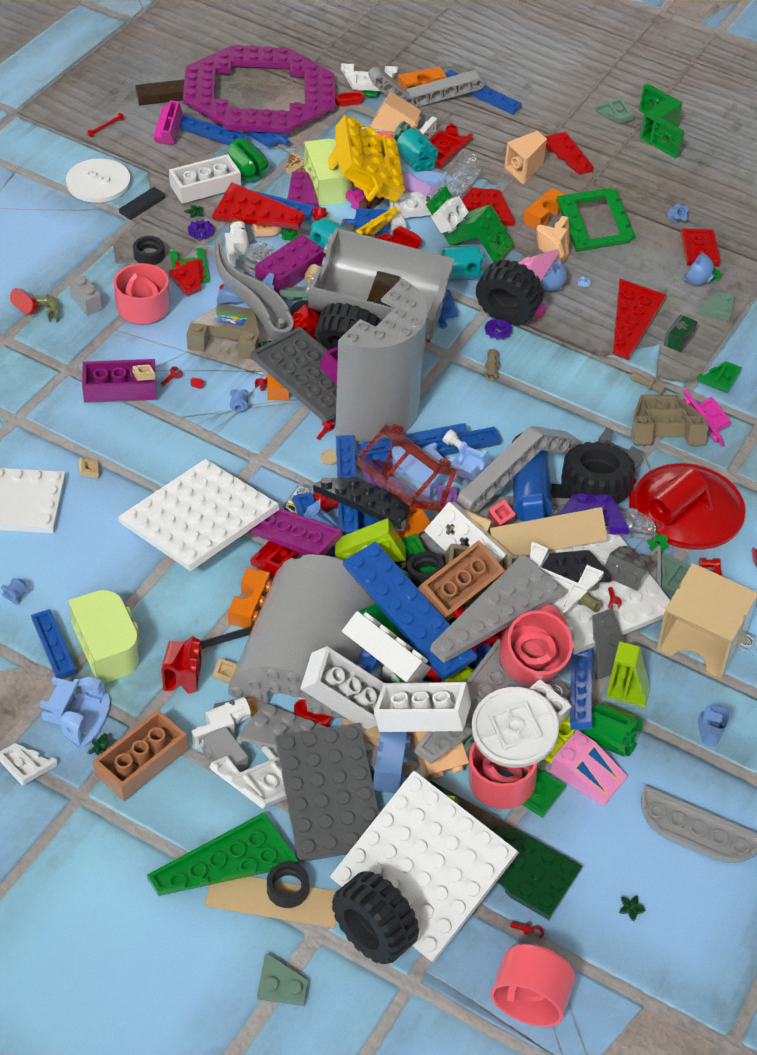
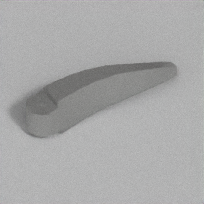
[215,238,294,340]

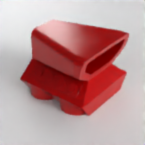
[161,636,202,694]

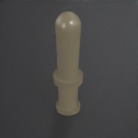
[630,372,666,395]

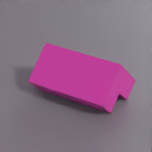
[153,100,183,145]

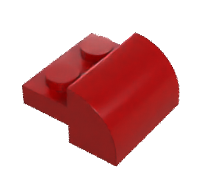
[250,541,301,579]

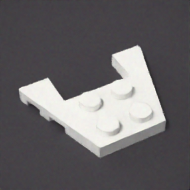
[341,63,398,91]
[389,192,432,230]
[529,542,604,616]
[209,746,286,809]

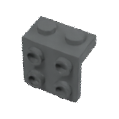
[604,546,655,591]

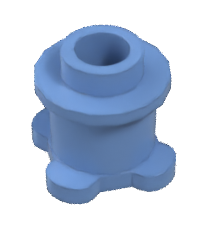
[668,204,689,222]
[230,389,248,412]
[1,578,27,605]

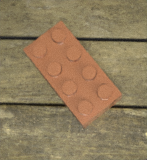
[418,540,505,620]
[93,710,188,801]

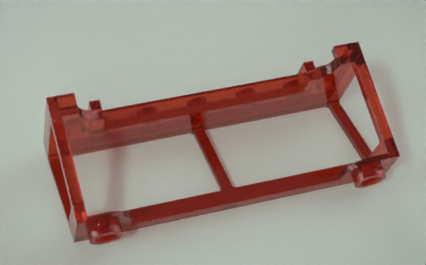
[356,424,458,512]

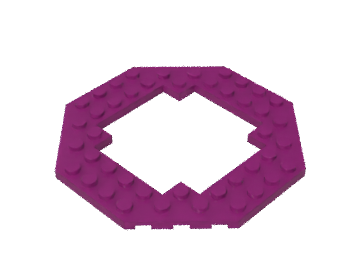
[183,45,335,133]

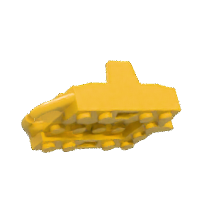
[328,114,405,202]

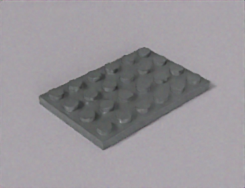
[250,327,337,423]
[275,723,379,863]

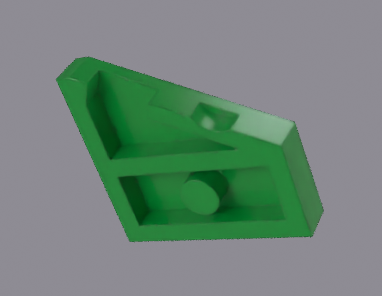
[697,361,742,393]

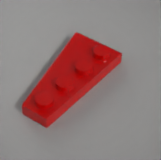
[544,131,594,175]

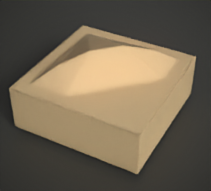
[132,365,155,381]
[78,457,99,479]
[212,658,237,684]

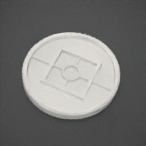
[66,158,131,203]
[472,687,559,768]

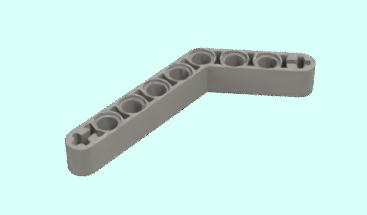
[368,67,485,107]
[457,426,581,513]

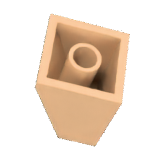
[370,91,421,132]
[504,131,547,184]
[407,731,469,780]

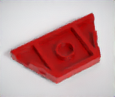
[429,130,473,169]

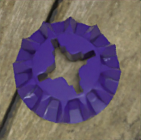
[188,219,214,239]
[485,319,512,340]

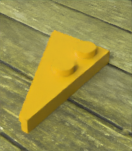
[356,206,400,237]

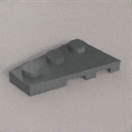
[592,608,625,680]

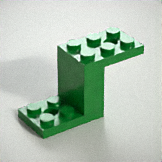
[639,83,685,159]
[425,186,514,263]

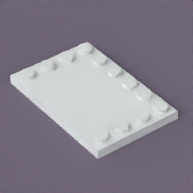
[0,468,66,533]

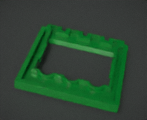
[556,188,636,252]

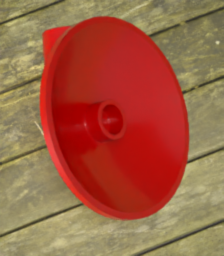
[634,463,746,550]

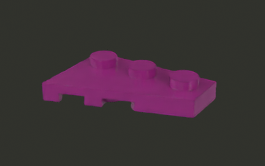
[287,171,319,207]

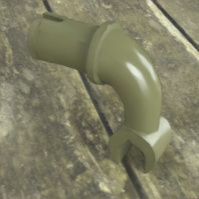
[31,294,60,323]
[578,583,601,612]

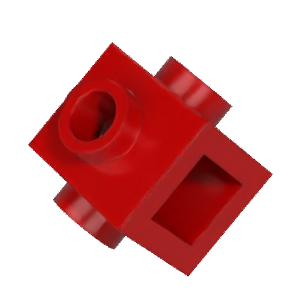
[292,305,319,334]

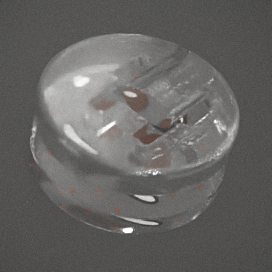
[244,242,275,271]

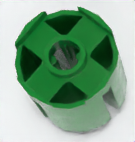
[225,138,269,183]
[583,703,643,757]

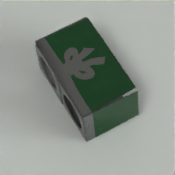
[664,315,698,352]

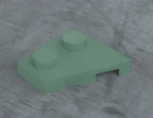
[595,97,634,124]
[279,286,308,300]
[697,291,735,321]
[661,553,690,596]
[257,954,308,1006]

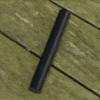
[201,626,252,649]

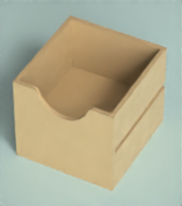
[656,563,757,680]

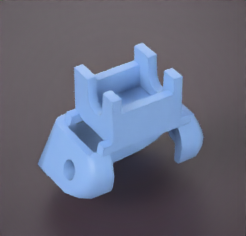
[392,442,451,499]
[449,442,510,496]
[39,677,110,748]

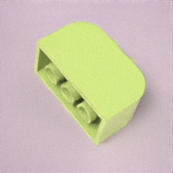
[304,139,354,206]
[68,590,140,684]

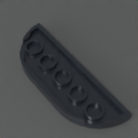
[313,477,410,530]

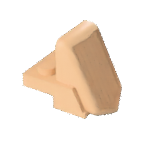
[536,216,570,263]

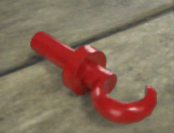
[510,922,545,938]

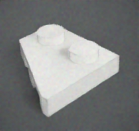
[0,743,57,786]

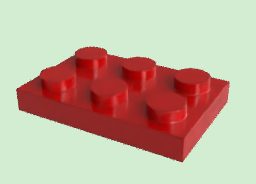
[681,229,720,266]

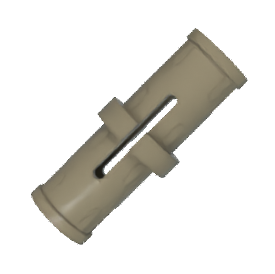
[485,349,499,381]

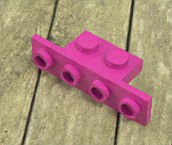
[683,389,732,447]

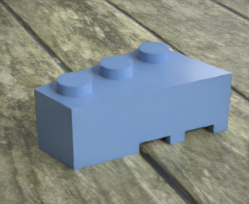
[373,732,411,793]

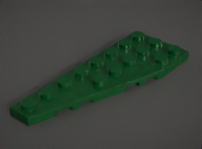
[430,781,583,921]

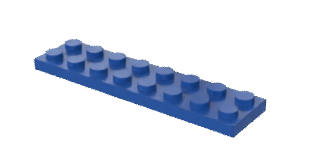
[343,541,477,681]

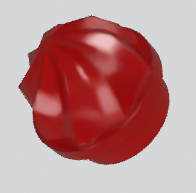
[312,207,328,221]

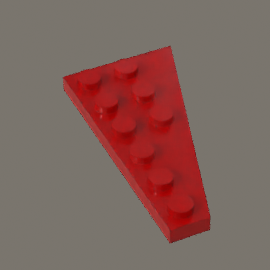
[212,182,305,229]
[613,278,666,360]

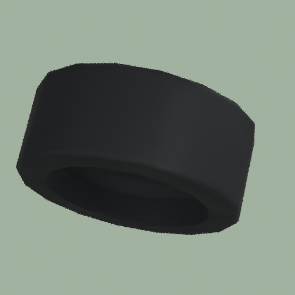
[133,236,165,265]
[407,551,445,587]
[267,862,309,908]

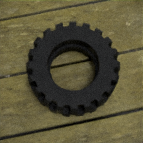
[475,260,544,325]
[315,303,382,350]
[561,441,635,504]
[332,871,419,964]

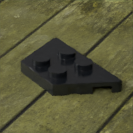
[542,550,611,583]

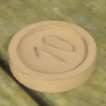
[321,450,337,465]

